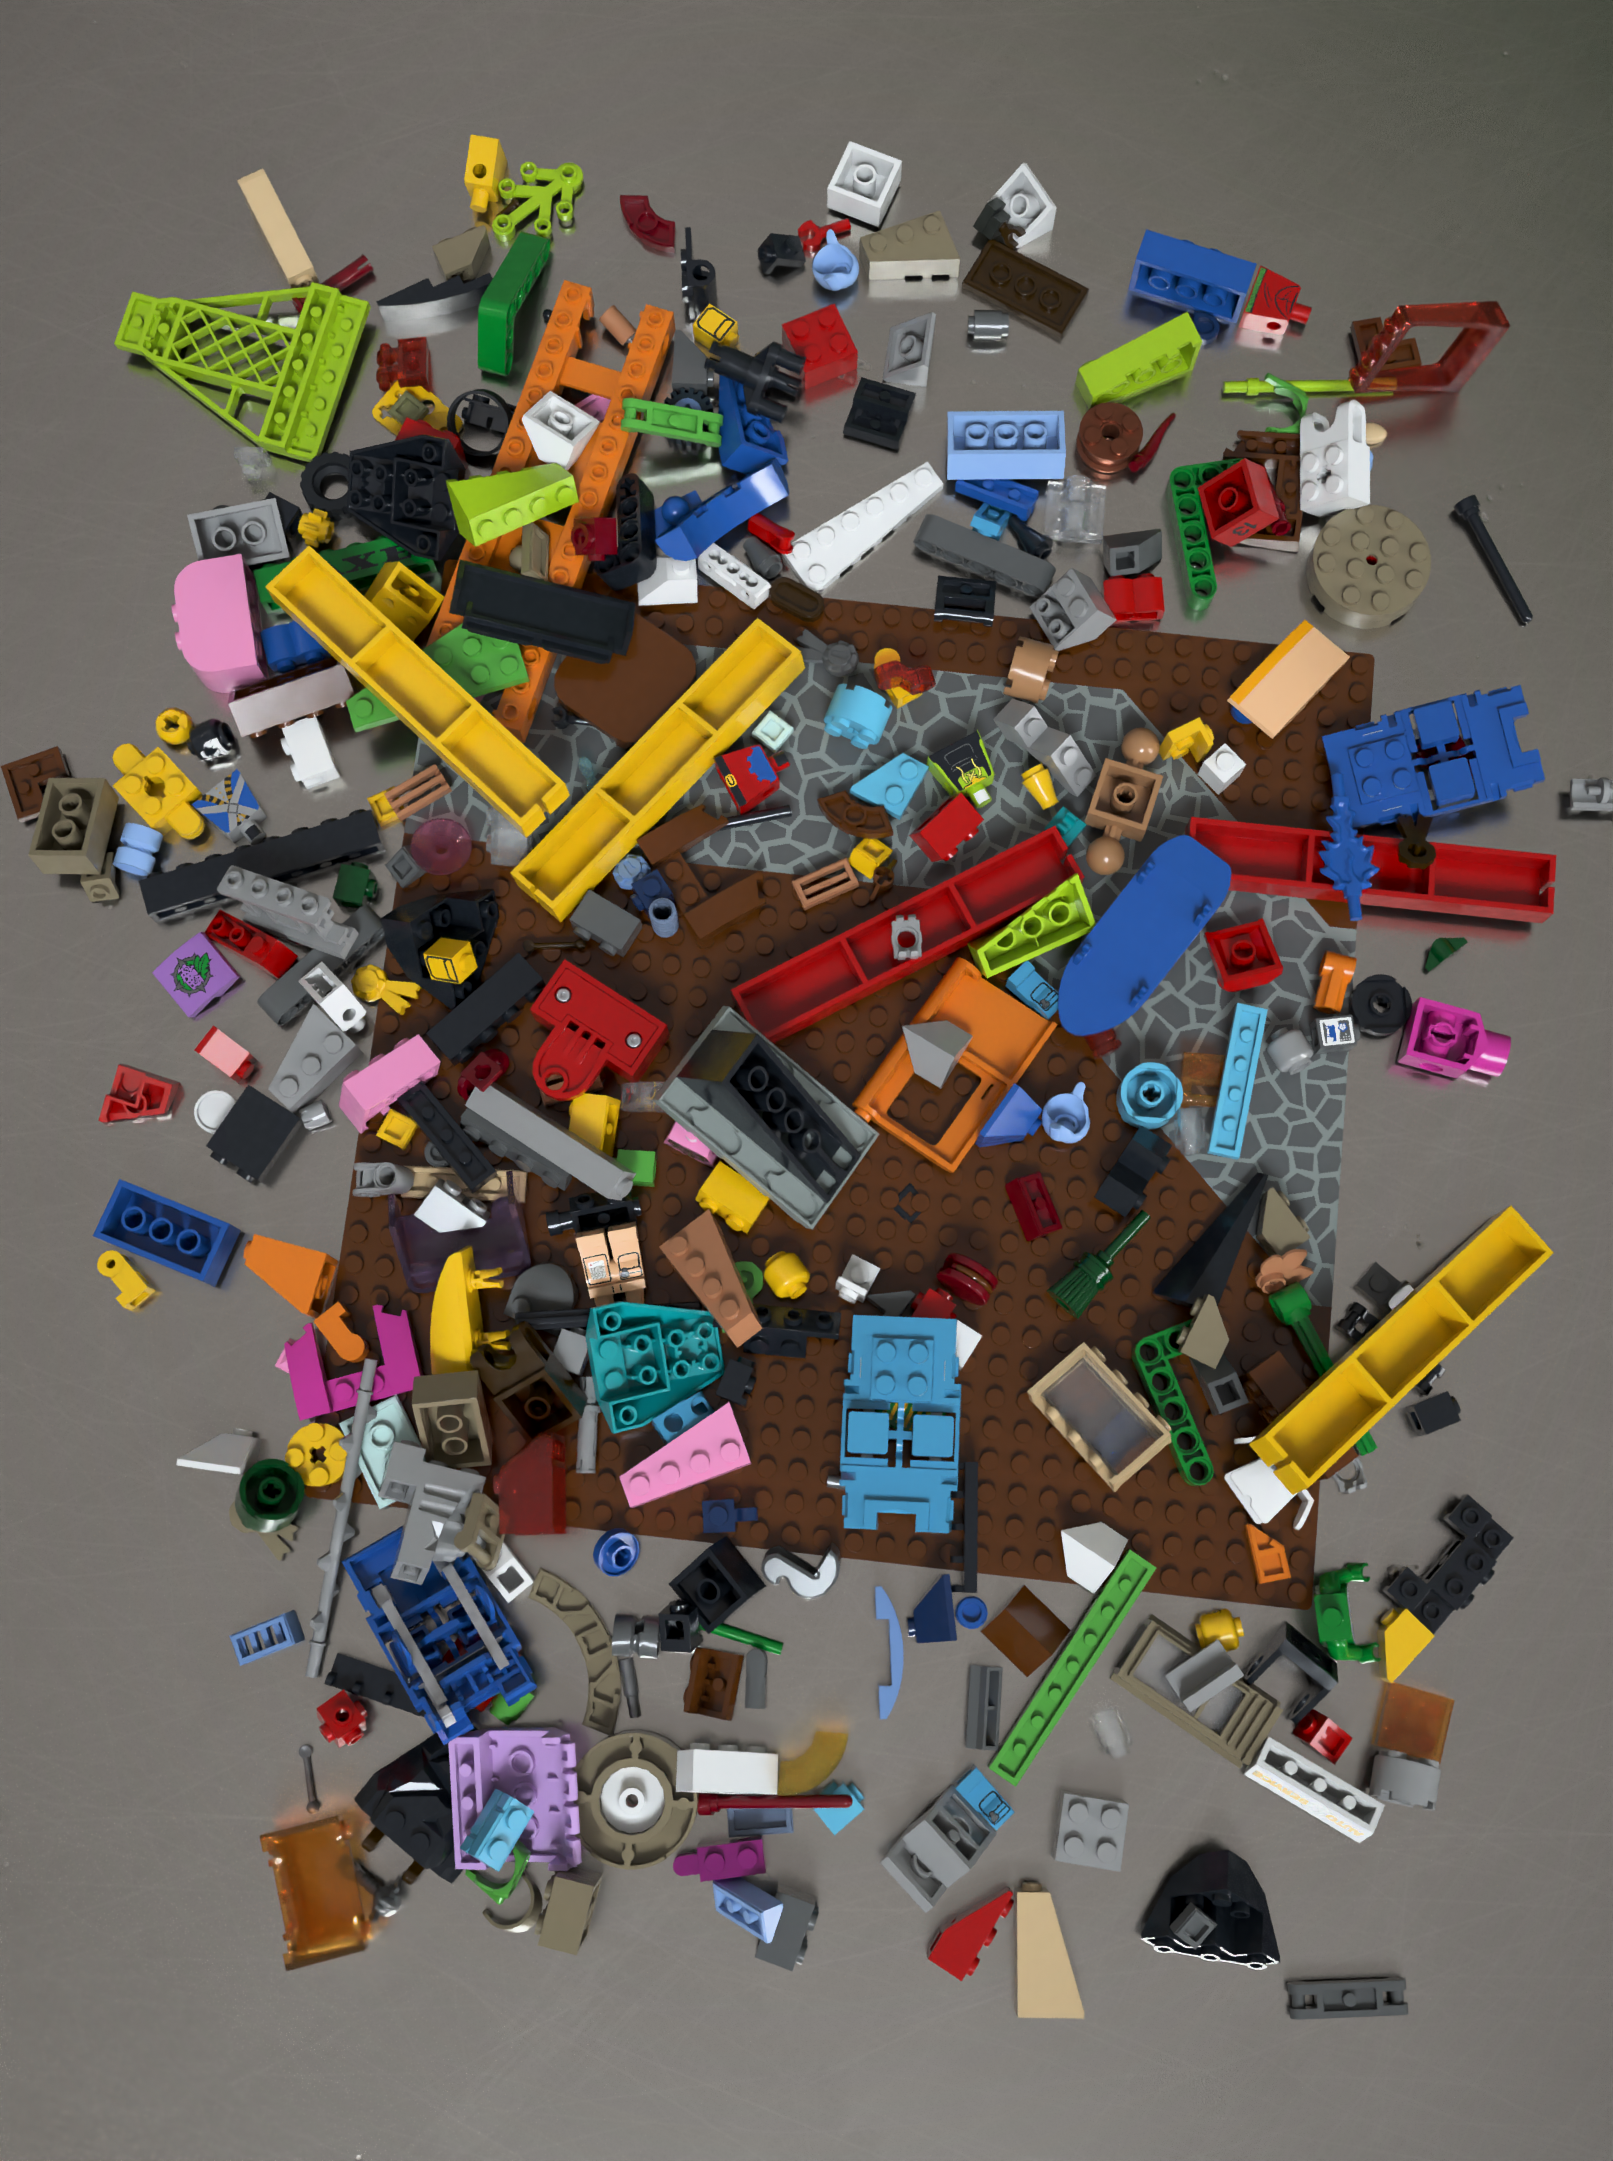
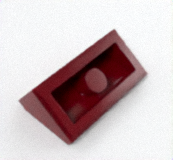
[1005,1171,1063,1241]

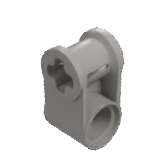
[353,1162,414,1197]

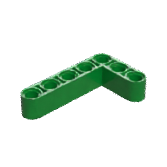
[478,231,551,376]
[1165,458,1243,611]
[1131,1319,1214,1486]

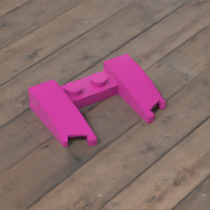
[284,1305,424,1421]

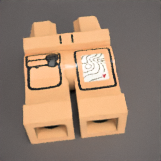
[576,1221,646,1306]

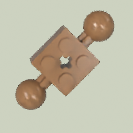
[1084,727,1163,875]

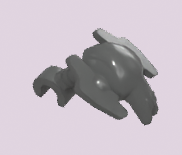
[335,1854,402,1924]

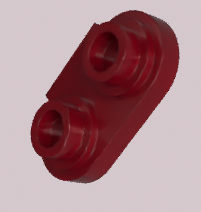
[457,1048,509,1101]

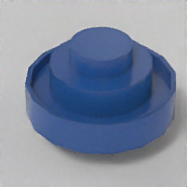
[593,1528,639,1576]

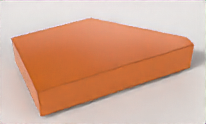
[1245,1524,1291,1584]

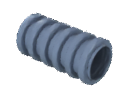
[649,898,679,938]

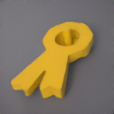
[351,964,422,1015]

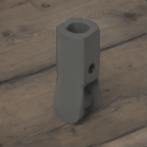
[745,1648,767,1709]

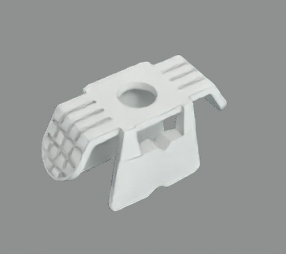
[1224,1437,1314,1530]

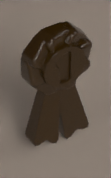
[1396,814,1436,869]

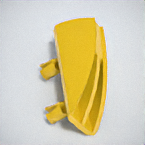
[430,1245,512,1375]

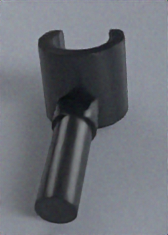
[551,707,592,729]

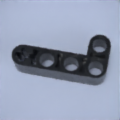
[593,473,657,591]

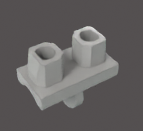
[1570,777,1613,811]

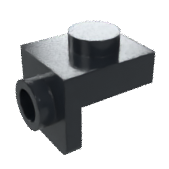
[757,233,806,274]

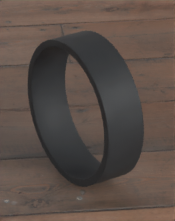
[447,389,512,456]

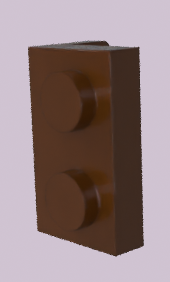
[683,1647,744,1721]

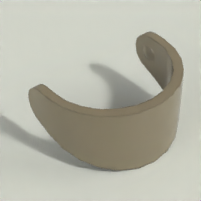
[482,1872,543,1933]

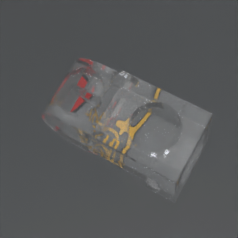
[621,1082,667,1114]

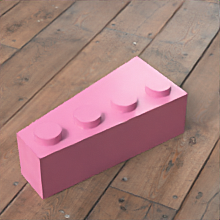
[620,1402,752,1508]

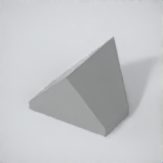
[902,1020,973,1089]

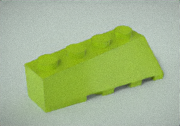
[446,463,579,547]
[967,873,1096,978]

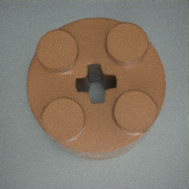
[1003,636,1059,703]

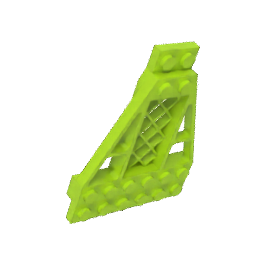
[114,282,371,462]

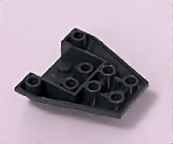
[347,435,466,561]

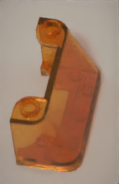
[260,1814,374,1971]

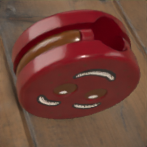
[936,1253,998,1306]

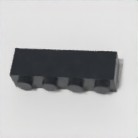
[426,953,546,1066]

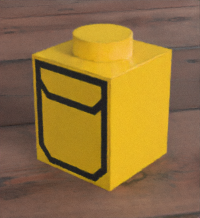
[693,303,739,350]
[423,938,478,984]

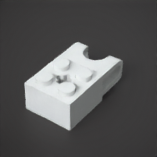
[1300,400,1370,518]

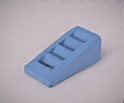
[229,1610,305,1666]

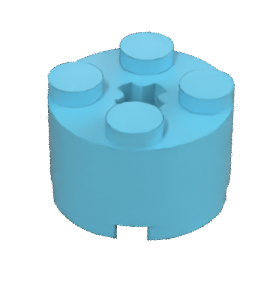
[824,684,893,749]
[1116,1062,1183,1130]

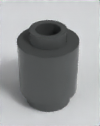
[968,310,1009,340]

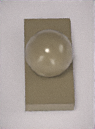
[509,522,549,581]

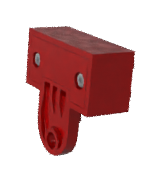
[530,959,670,1101]

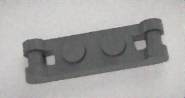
[1287,1977,1409,2020]

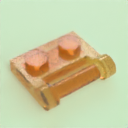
[1179,1052,1226,1108]

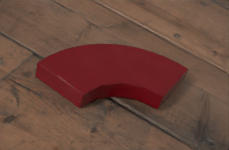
[620,195,676,253]

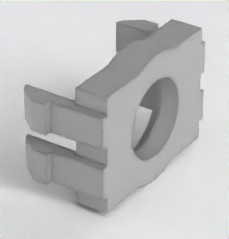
[891,914,922,960]
[1332,1447,1368,1494]

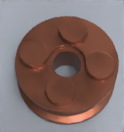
[1076,402,1143,473]

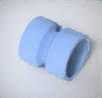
[113,823,163,877]

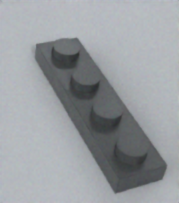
[460,1107,572,1191]

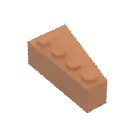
[659,1209,762,1348]

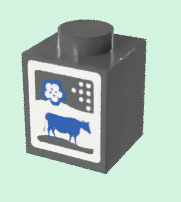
[1309,1015,1360,1055]

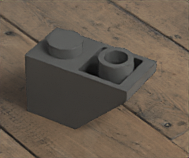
[1103,529,1162,576]
[1189,1353,1249,1416]

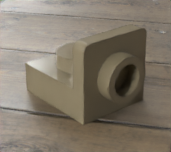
[80,852,120,902]

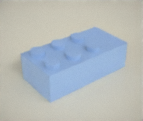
[947,411,1066,480]

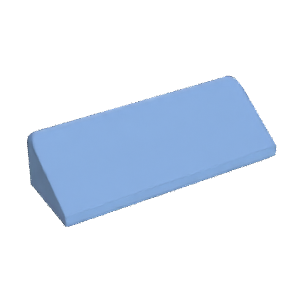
[713,1877,783,1944]

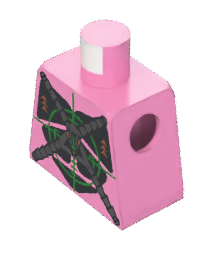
[663,1121,721,1169]

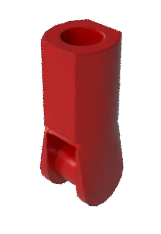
[748,513,795,554]

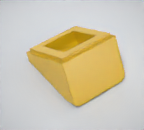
[848,838,893,879]

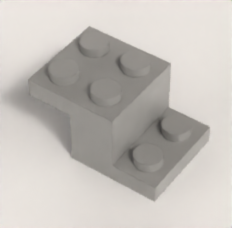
[880,1785,997,1913]

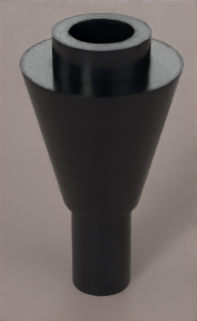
[1008,515,1053,560]

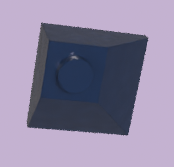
[907,1574,957,1643]

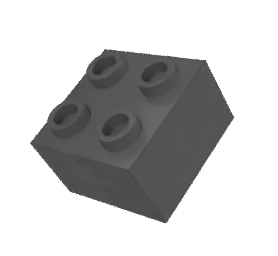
[755,1882,819,1972]

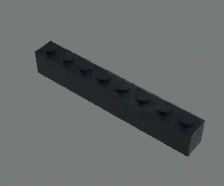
[139,809,386,922]

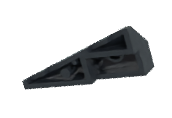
[1152,1172,1268,1308]

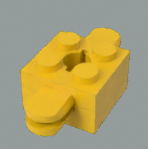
[112,743,205,840]

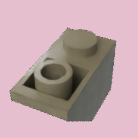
[432,225,490,283]
[1256,1187,1311,1256]
[1176,1294,1229,1369]

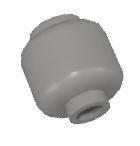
[1267,1027,1313,1075]

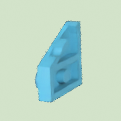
[850,753,929,820]

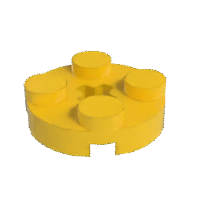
[285,1423,347,1487]

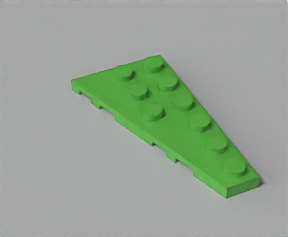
[346,623,529,732]

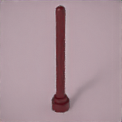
[697,1793,853,1816]

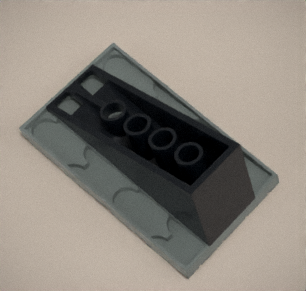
[652,1006,880,1229]

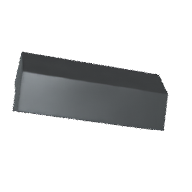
[965,1664,1003,1750]

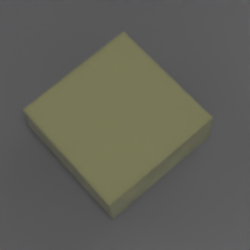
[388,390,430,425]

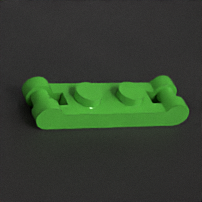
[620,398,724,447]

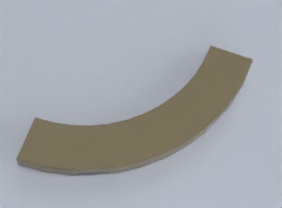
[528,1567,621,1736]

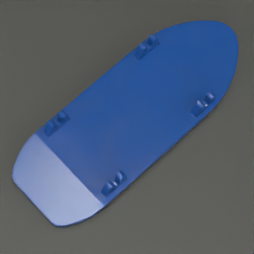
[1058,835,1232,1036]

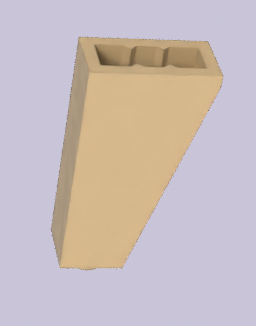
[237,168,319,288]
[1014,1882,1084,2019]

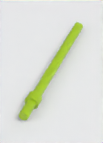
[1222,378,1396,396]

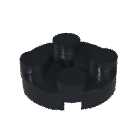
[1349,974,1412,1036]

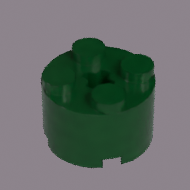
[235,1459,305,1533]

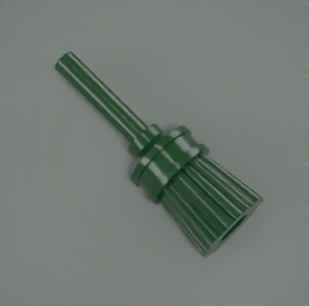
[1047,1210,1151,1319]

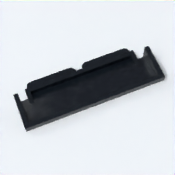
[449,560,636,664]

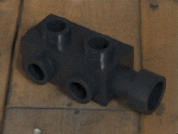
[546,1191,642,1236]

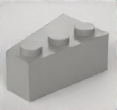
[268,1004,363,1116]

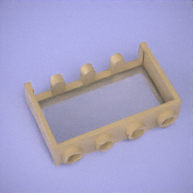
[1027,1342,1172,1492]

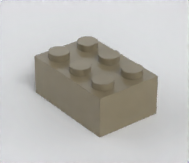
[28,778,119,875]
[412,1370,493,1469]
[534,1867,603,1956]

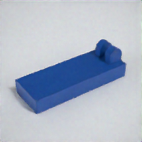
[955,479,1039,521]

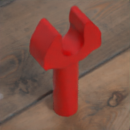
[798,218,851,252]

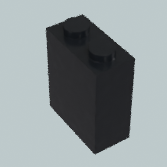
[206,1085,303,1183]

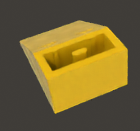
[364,561,444,641]

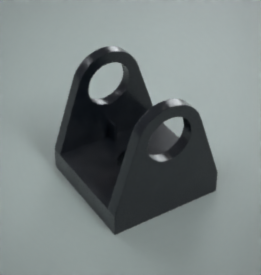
[1243,1621,1338,1724]

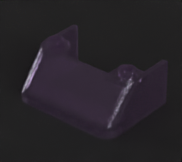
[388,1171,531,1293]

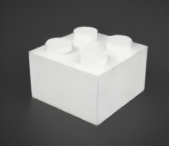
[827,141,902,227]

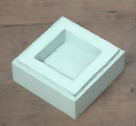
[752,711,794,753]

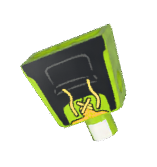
[927,730,994,809]

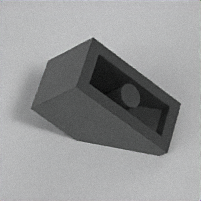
[672,330,714,398]

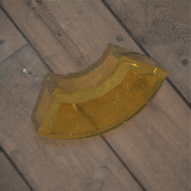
[778,1728,848,1796]

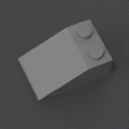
[187,498,290,566]

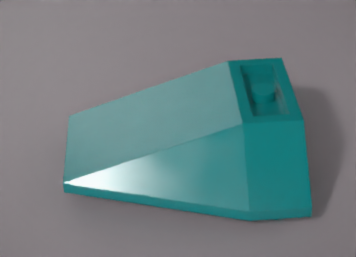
[585,1301,725,1434]

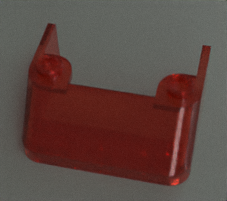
[493,1432,567,1535]

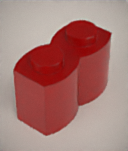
[1101,573,1165,623]

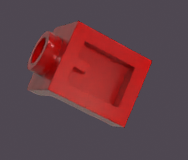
[1293,1709,1353,1765]

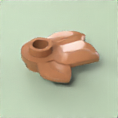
[1255,1249,1314,1294]

